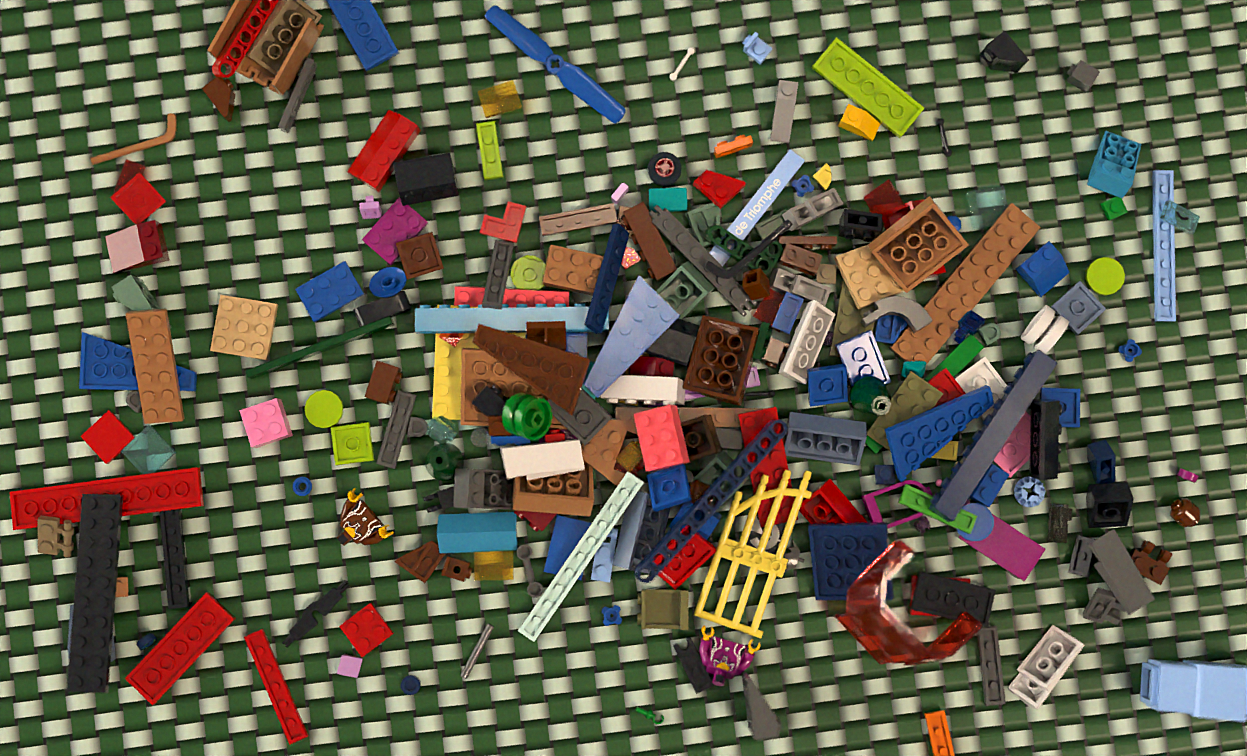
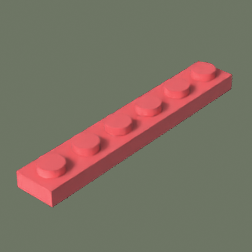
[454,286,570,307]

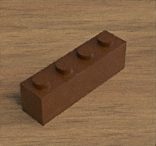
[622,202,677,282]

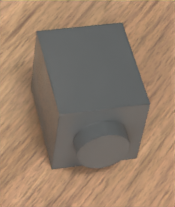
[1066,60,1100,92]

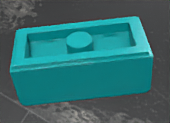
[649,188,687,212]

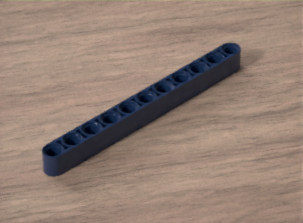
[634,420,788,584]

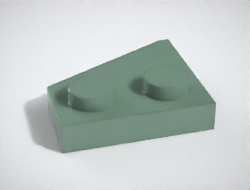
[686,203,720,247]

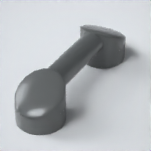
[516,545,543,598]

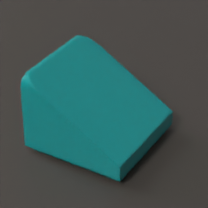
[901,361,927,378]

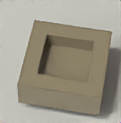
[816,264,837,285]

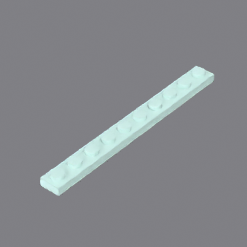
[518,471,644,642]

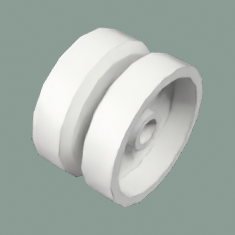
[1021,305,1069,354]

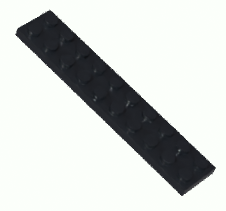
[66,494,123,693]

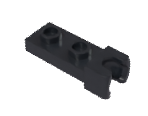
[673,636,714,694]

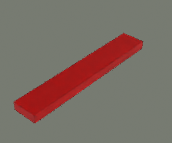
[244,629,309,745]

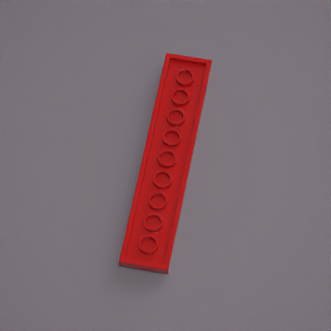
[10,467,204,530]

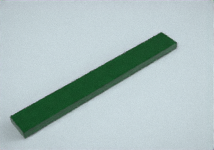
[245,316,395,379]

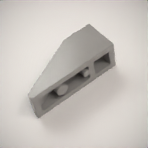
[770,80,798,143]

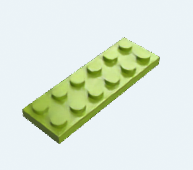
[812,37,925,138]

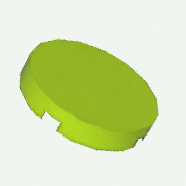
[510,255,546,290]
[1085,257,1125,296]
[304,390,343,428]

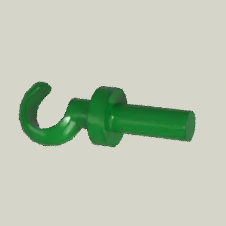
[635,707,664,724]

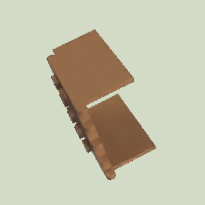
[207,0,324,95]

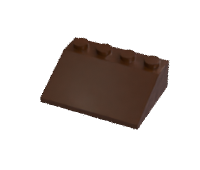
[683,315,759,406]

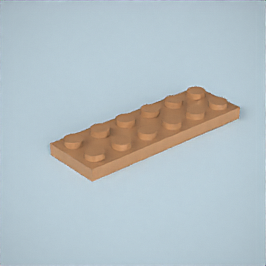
[126,309,185,424]

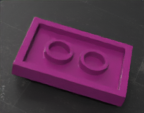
[362,197,428,265]

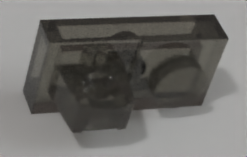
[1047,503,1073,543]

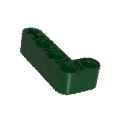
[705,225,783,274]

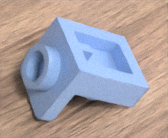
[743,32,773,65]

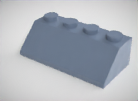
[784,412,867,466]
[612,491,671,574]

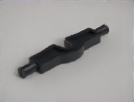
[282,580,350,648]

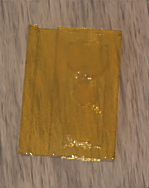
[477,80,522,119]
[474,551,514,580]

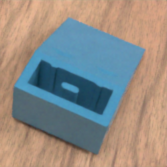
[1087,131,1141,199]

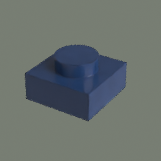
[874,464,895,485]

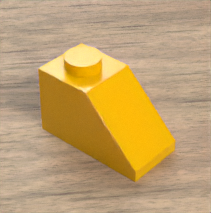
[838,104,881,141]

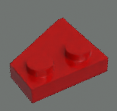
[693,170,746,209]

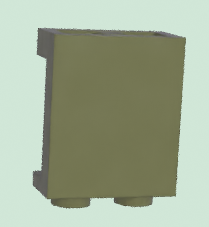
[637,589,689,630]

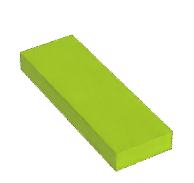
[476,121,503,180]

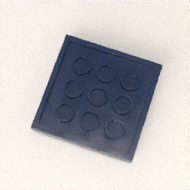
[808,522,894,600]

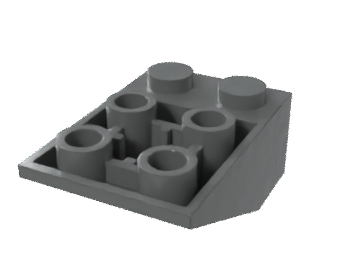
[453,468,514,510]

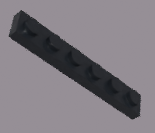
[160,509,190,609]

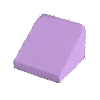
[337,654,363,678]

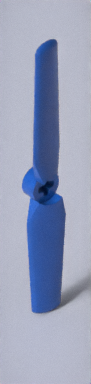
[485,5,626,124]

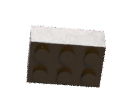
[665,415,723,469]

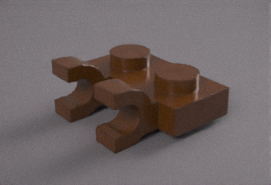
[1130,540,1173,585]

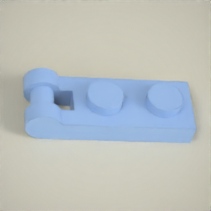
[591,528,618,583]

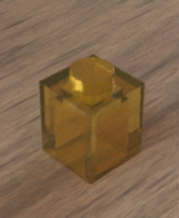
[615,441,643,472]

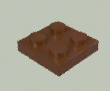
[396,232,444,280]

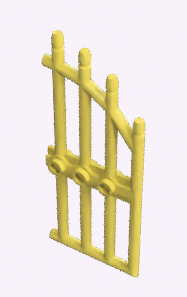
[693,469,812,638]

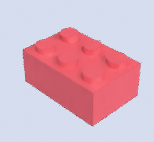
[634,405,690,471]

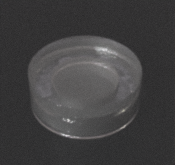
[471,428,490,448]

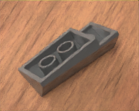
[1088,529,1155,615]

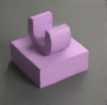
[360,196,382,219]

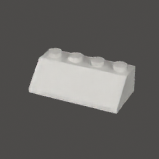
[778,300,835,384]

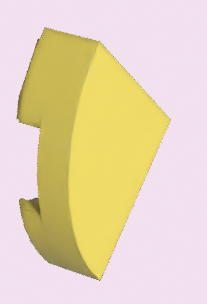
[813,163,832,191]

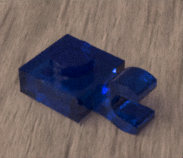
[954,310,985,344]

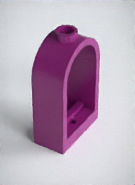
[861,480,933,528]

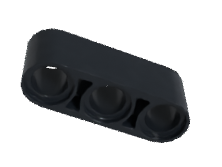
[353,291,412,327]

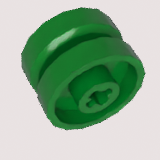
[502,393,553,440]

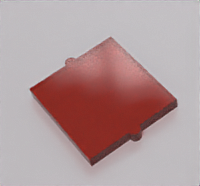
[863,179,905,222]
[753,288,785,333]

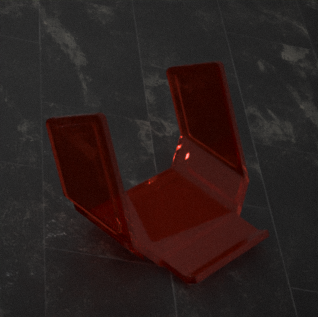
[834,540,982,665]

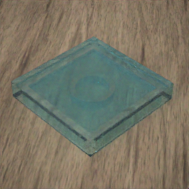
[966,186,1008,230]
[121,425,177,474]

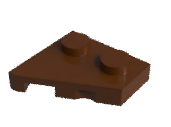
[395,540,446,583]

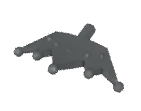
[784,540,805,573]

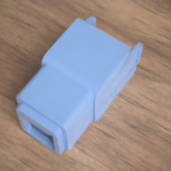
[1140,659,1247,722]

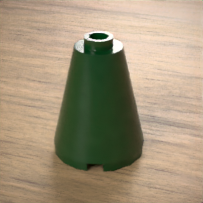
[850,376,891,415]
[425,443,464,481]

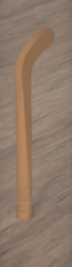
[90,113,177,165]

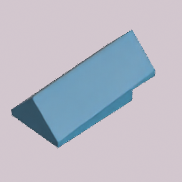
[437,512,518,553]

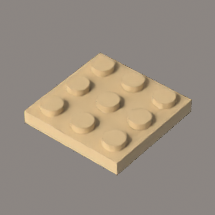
[834,244,905,310]
[210,295,278,361]

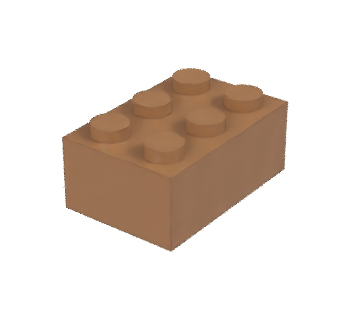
[541,245,604,296]

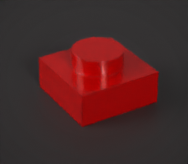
[545,429,566,443]

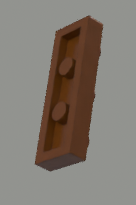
[778,236,837,250]

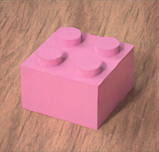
[239,398,293,448]

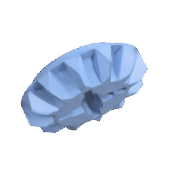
[1014,476,1046,507]

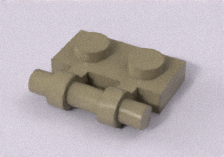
[38,515,74,557]

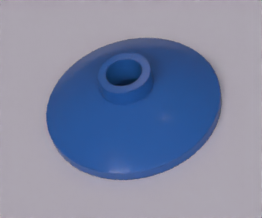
[369,267,407,297]

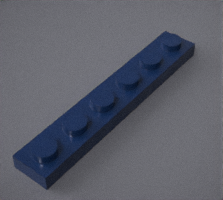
[584,223,630,334]

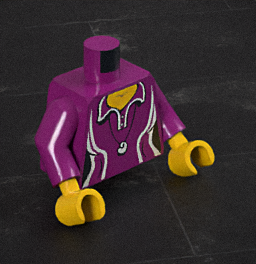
[699,625,760,686]

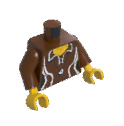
[337,488,394,546]

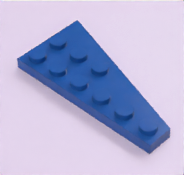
[885,385,994,482]

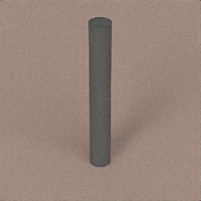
[460,623,494,679]

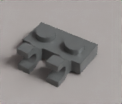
[1083,587,1126,625]

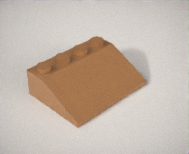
[868,196,969,293]
[513,460,594,516]

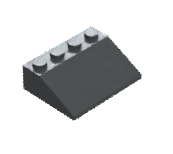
[742,671,782,740]

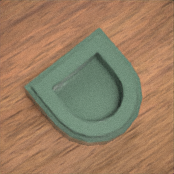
[977,323,1001,346]

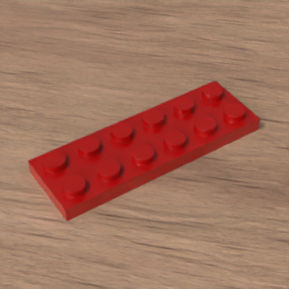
[738,406,799,527]
[125,592,236,705]

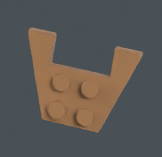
[581,420,638,486]

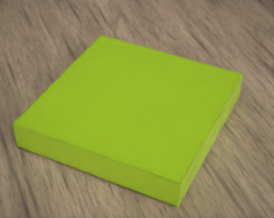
[331,422,374,466]

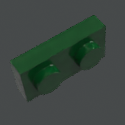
[752,322,772,364]

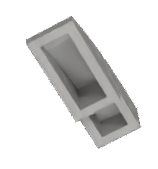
[782,188,843,231]
[769,268,831,306]

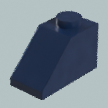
[1087,440,1116,484]

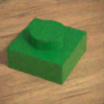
[1101,197,1128,221]

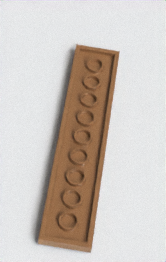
[890,203,1041,365]

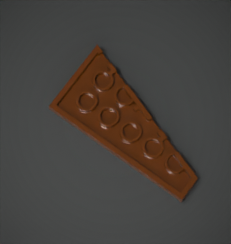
[473,323,591,416]

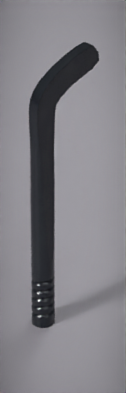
[705,220,792,279]

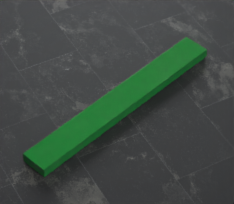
[865,334,984,454]

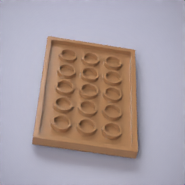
[461,348,579,429]

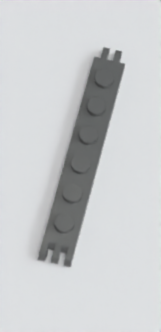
[649,205,758,317]

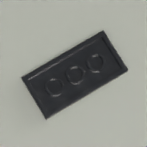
[910,571,996,628]

